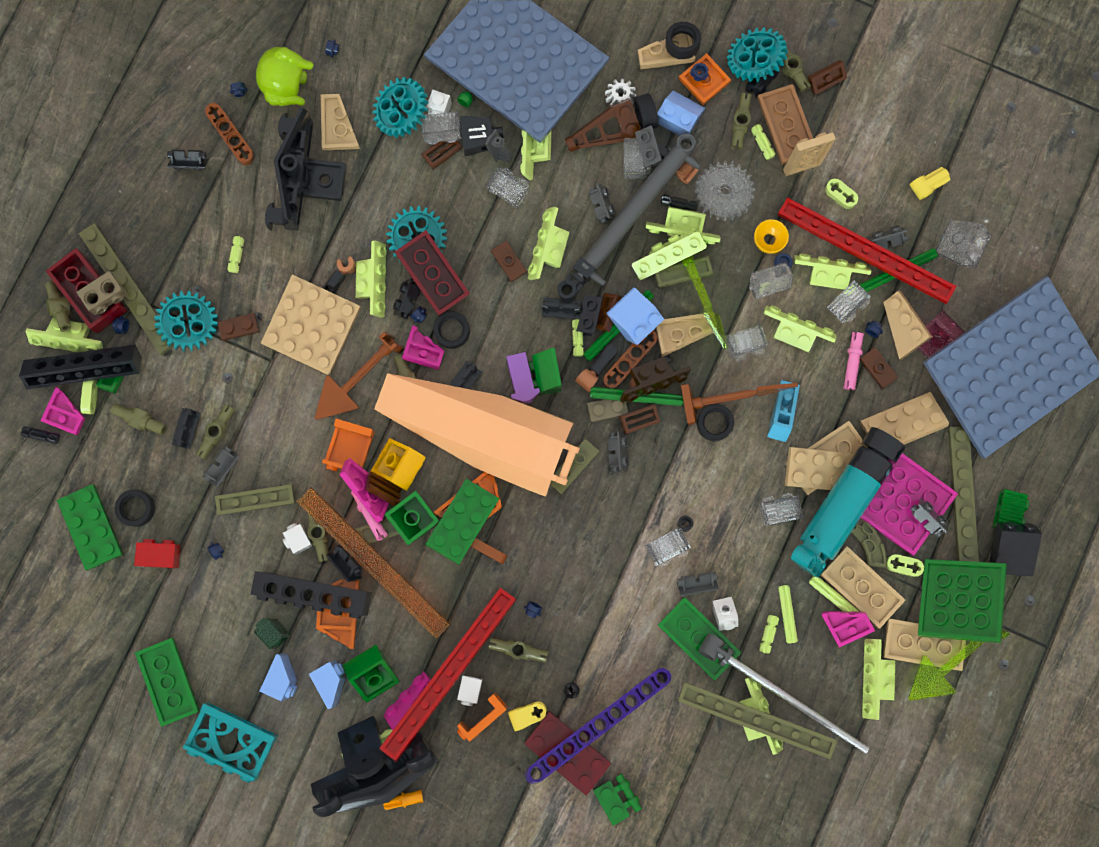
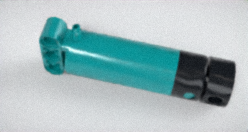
[791,427,906,578]

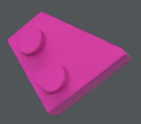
[402,325,444,370]
[41,387,86,436]
[821,611,875,648]

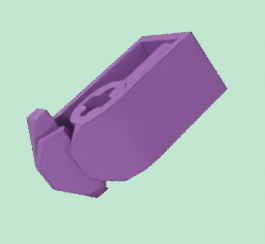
[506,352,540,404]

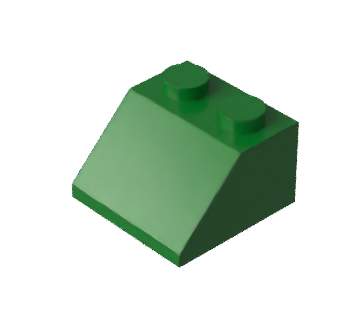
[529,348,562,396]
[384,491,439,546]
[342,645,400,703]

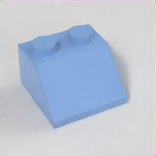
[657,91,705,136]
[607,287,664,345]
[259,653,298,701]
[309,661,345,709]

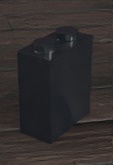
[989,522,1042,576]

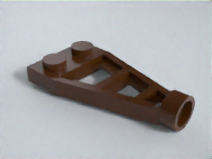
[565,98,641,152]

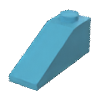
[767,380,800,442]

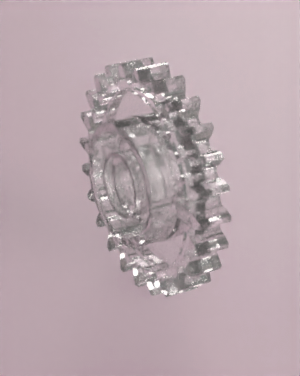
[695,161,756,221]

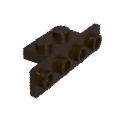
[620,357,691,403]

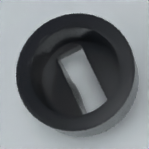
[677,515,694,532]
[564,682,580,699]

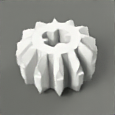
[605,78,636,106]

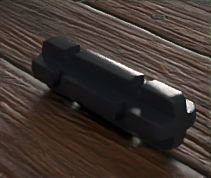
[661,194,698,212]
[21,426,60,444]

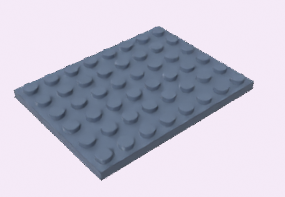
[424,0,609,143]
[923,276,1099,458]

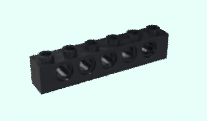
[19,344,142,389]
[251,571,372,619]

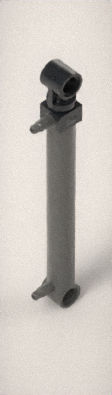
[557,133,701,301]

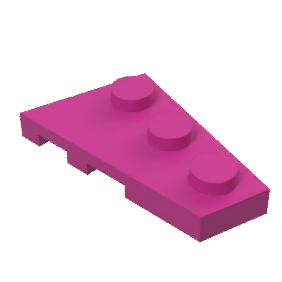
[339,458,390,523]
[383,671,431,731]

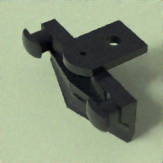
[265,108,347,231]
[311,716,438,817]

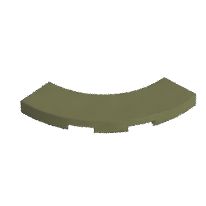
[851,518,887,568]

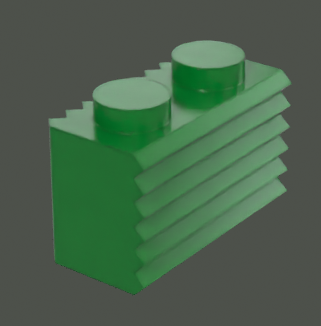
[992,489,1029,528]

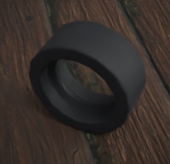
[665,22,701,59]
[634,93,659,129]
[433,311,470,349]
[697,404,734,441]
[114,489,155,527]

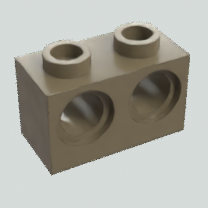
[76,271,127,315]

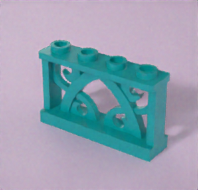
[183,702,279,783]

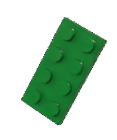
[425,478,500,565]
[57,484,124,571]
[657,597,742,681]
[135,638,200,727]

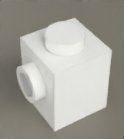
[426,90,452,120]
[283,523,313,554]
[713,597,738,631]
[457,675,483,706]

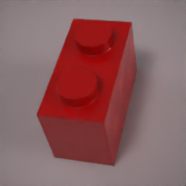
[134,539,180,568]

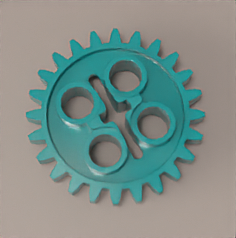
[727,27,788,82]
[372,77,429,138]
[386,206,447,263]
[154,291,218,352]

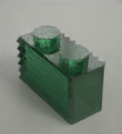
[254,618,290,649]

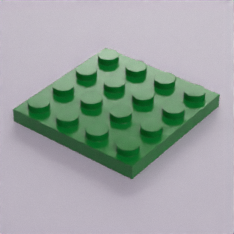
[918,559,1007,643]

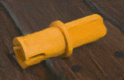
[383,790,423,810]

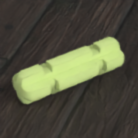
[751,124,775,160]
[227,236,244,273]
[572,319,584,357]
[759,615,779,654]

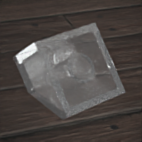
[936,220,992,268]

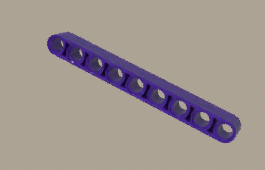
[525,668,671,784]

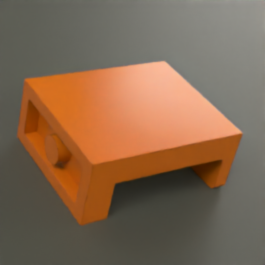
[322,419,375,472]
[457,692,508,742]

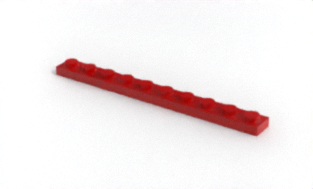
[778,197,957,304]
[379,588,516,762]

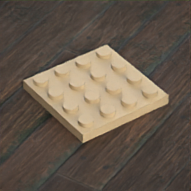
[261,275,361,375]

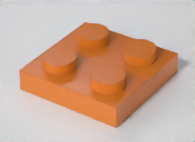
[679,53,731,105]

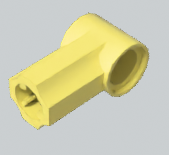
[909,167,950,200]

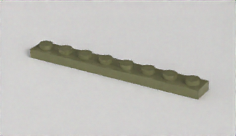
[78,223,174,355]
[948,427,979,562]
[678,682,837,759]

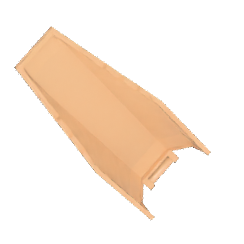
[375,373,580,497]

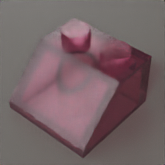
[918,309,965,358]

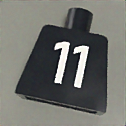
[460,116,504,156]

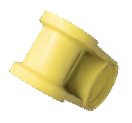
[507,701,547,731]

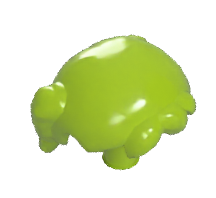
[256,47,314,106]

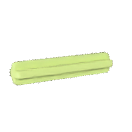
[809,576,859,612]
[778,585,798,644]

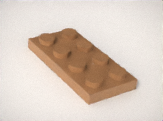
[757,84,813,165]

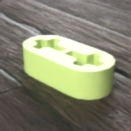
[825,179,858,209]
[80,380,98,414]
[887,554,924,577]

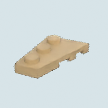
[637,34,695,70]
[321,94,360,150]
[883,291,932,359]
[656,312,715,357]

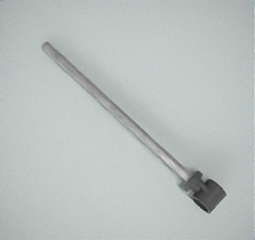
[698,633,869,754]

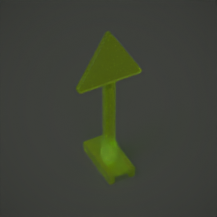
[673,255,728,350]
[908,630,1010,701]

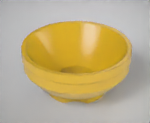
[754,219,789,254]

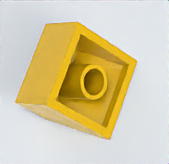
[371,438,426,491]

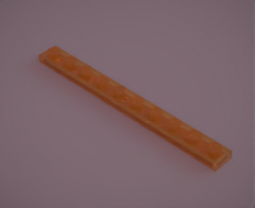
[297,487,451,639]

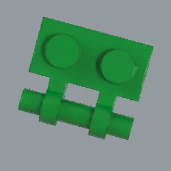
[593,773,642,826]

